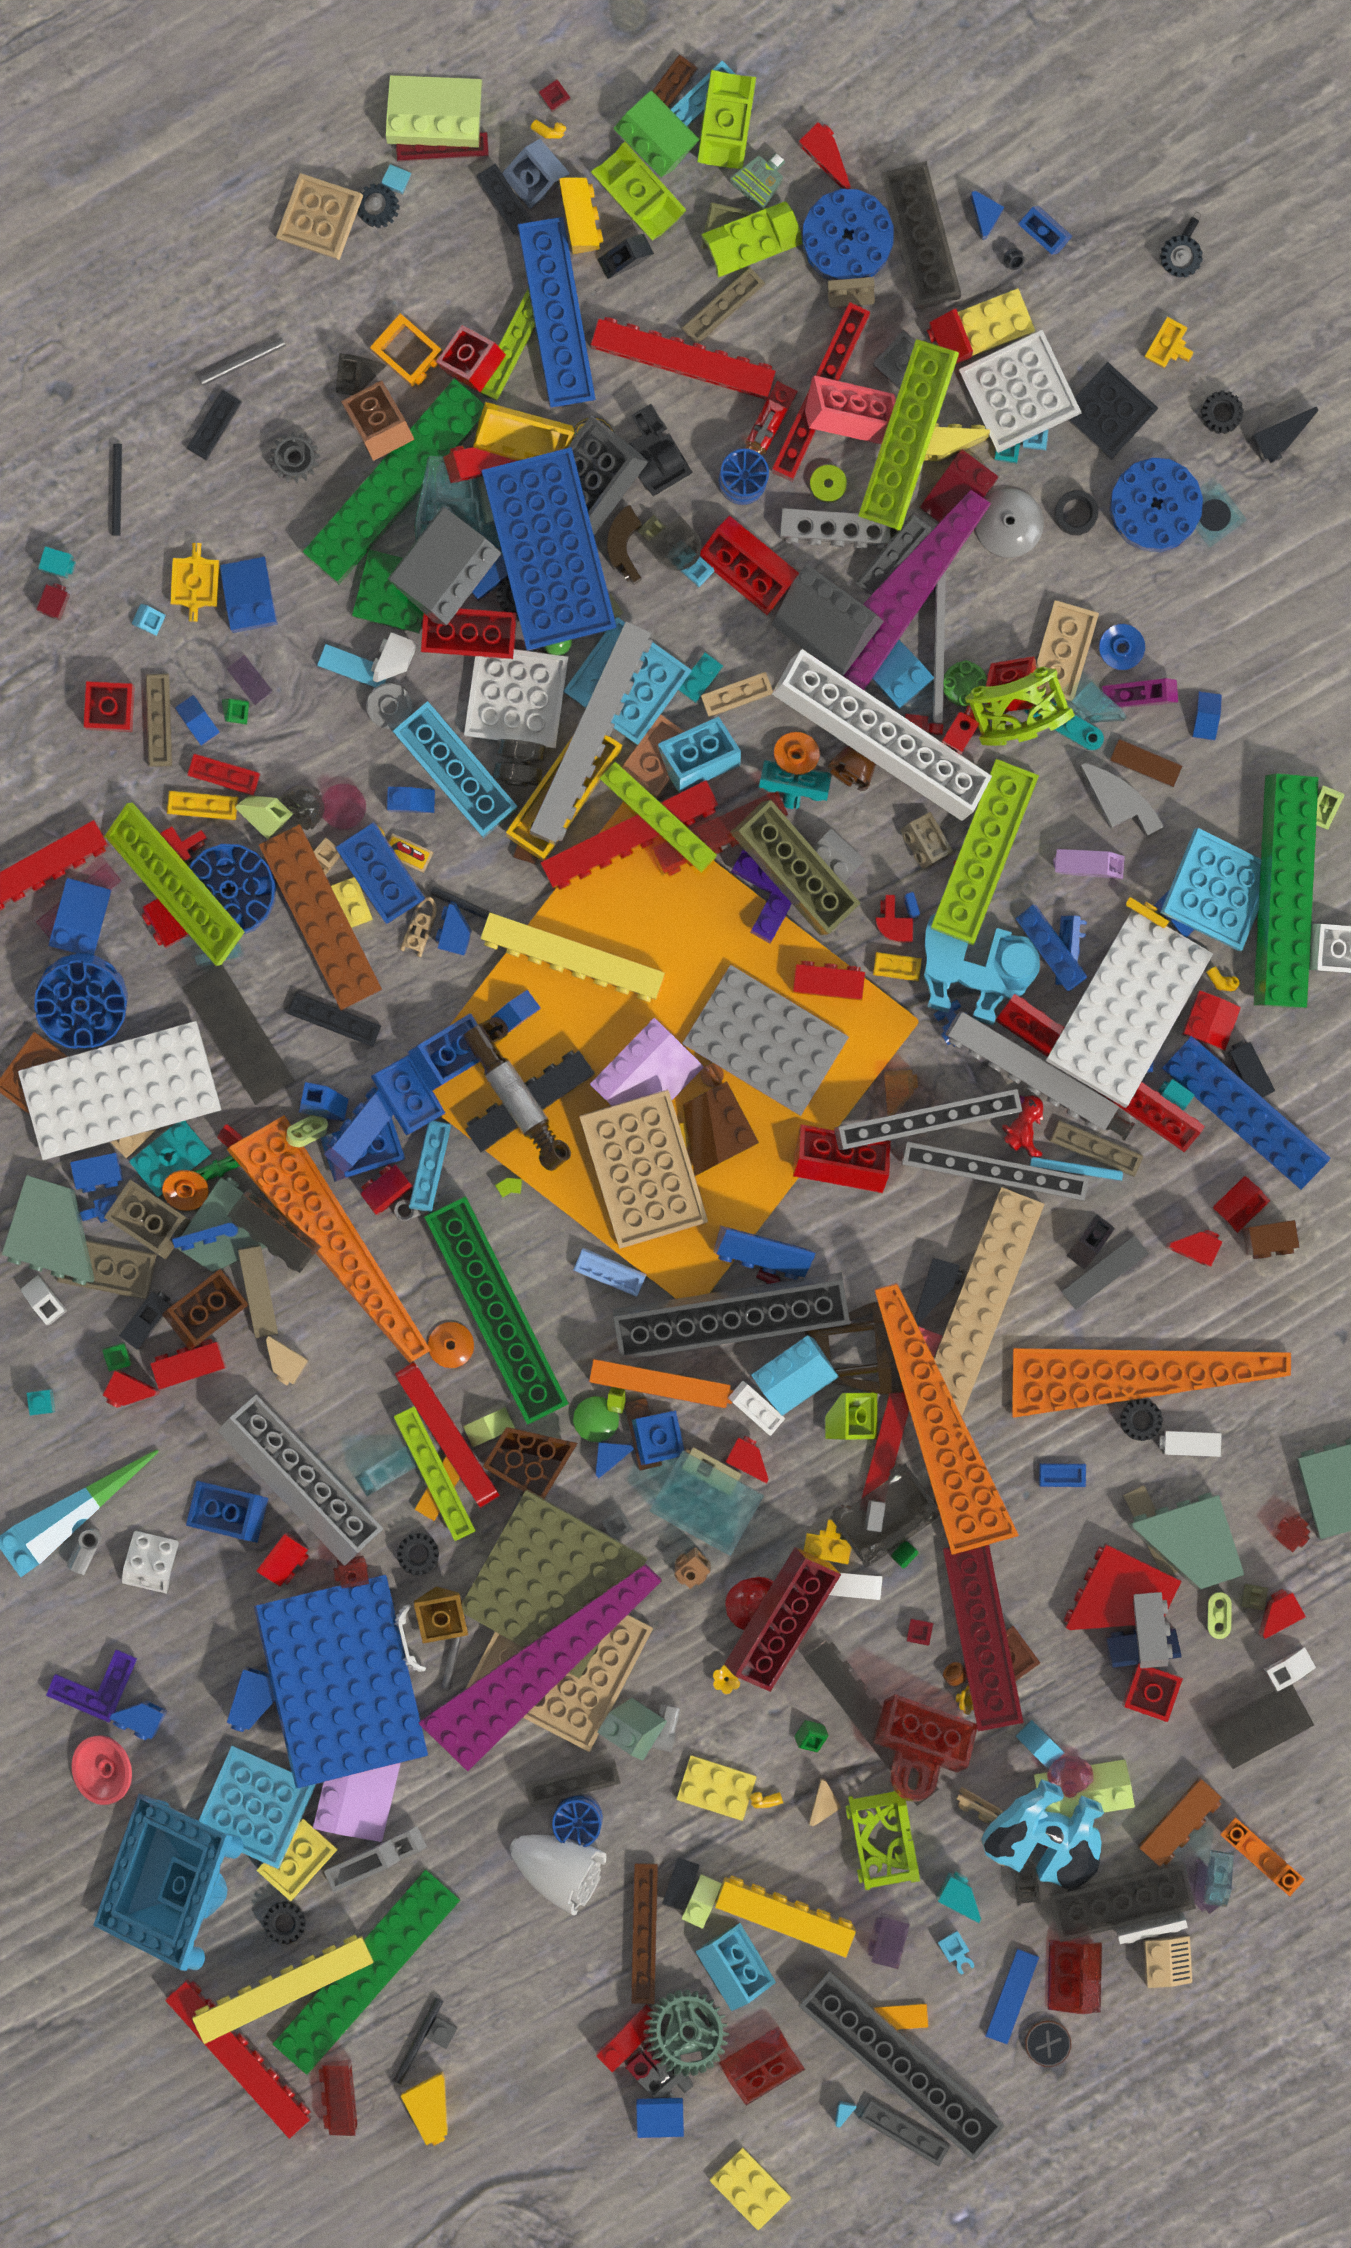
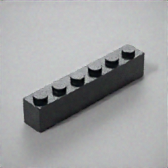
[465,1050,595,1153]

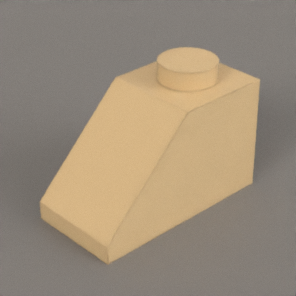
[266,1336,309,1385]

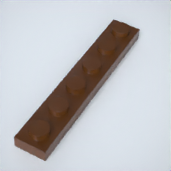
[631,1863,658,2004]

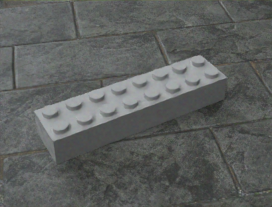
[217,1395,383,1566]

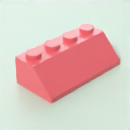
[805,376,896,444]

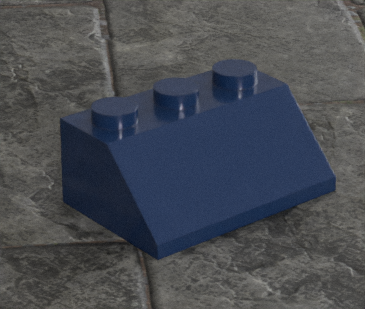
[1105,1627,1182,1668]

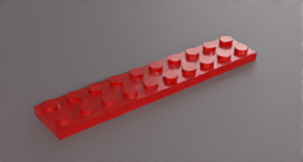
[995,994,1205,1152]

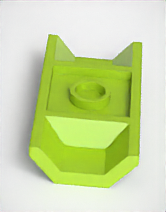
[697,70,756,169]
[591,142,686,241]
[701,201,802,278]

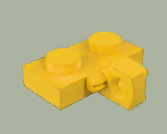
[1145,316,1194,369]
[803,1519,852,1564]

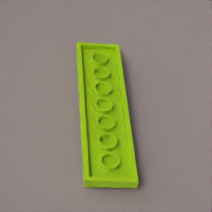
[858,339,959,530]
[930,759,1039,945]
[104,802,245,966]

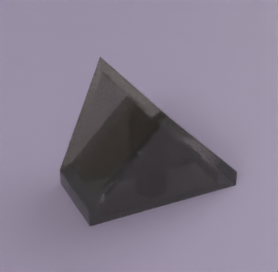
[336,353,387,395]

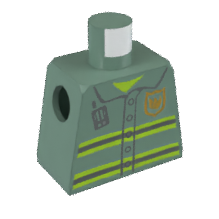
[730,153,785,210]

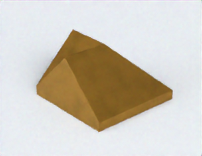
[414,1586,468,1644]

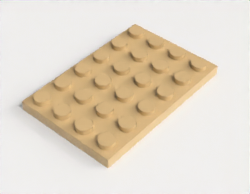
[580,1089,708,1249]

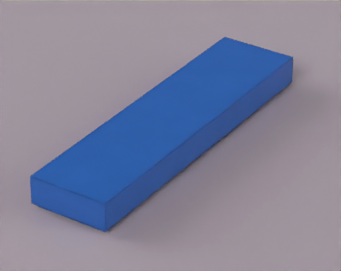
[985,1948,1039,2044]

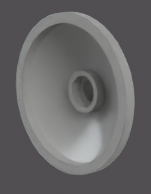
[975,489,1044,558]

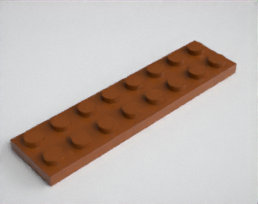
[259,824,382,1010]

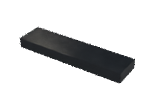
[287,992,382,1047]

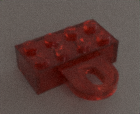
[874,1694,977,1802]

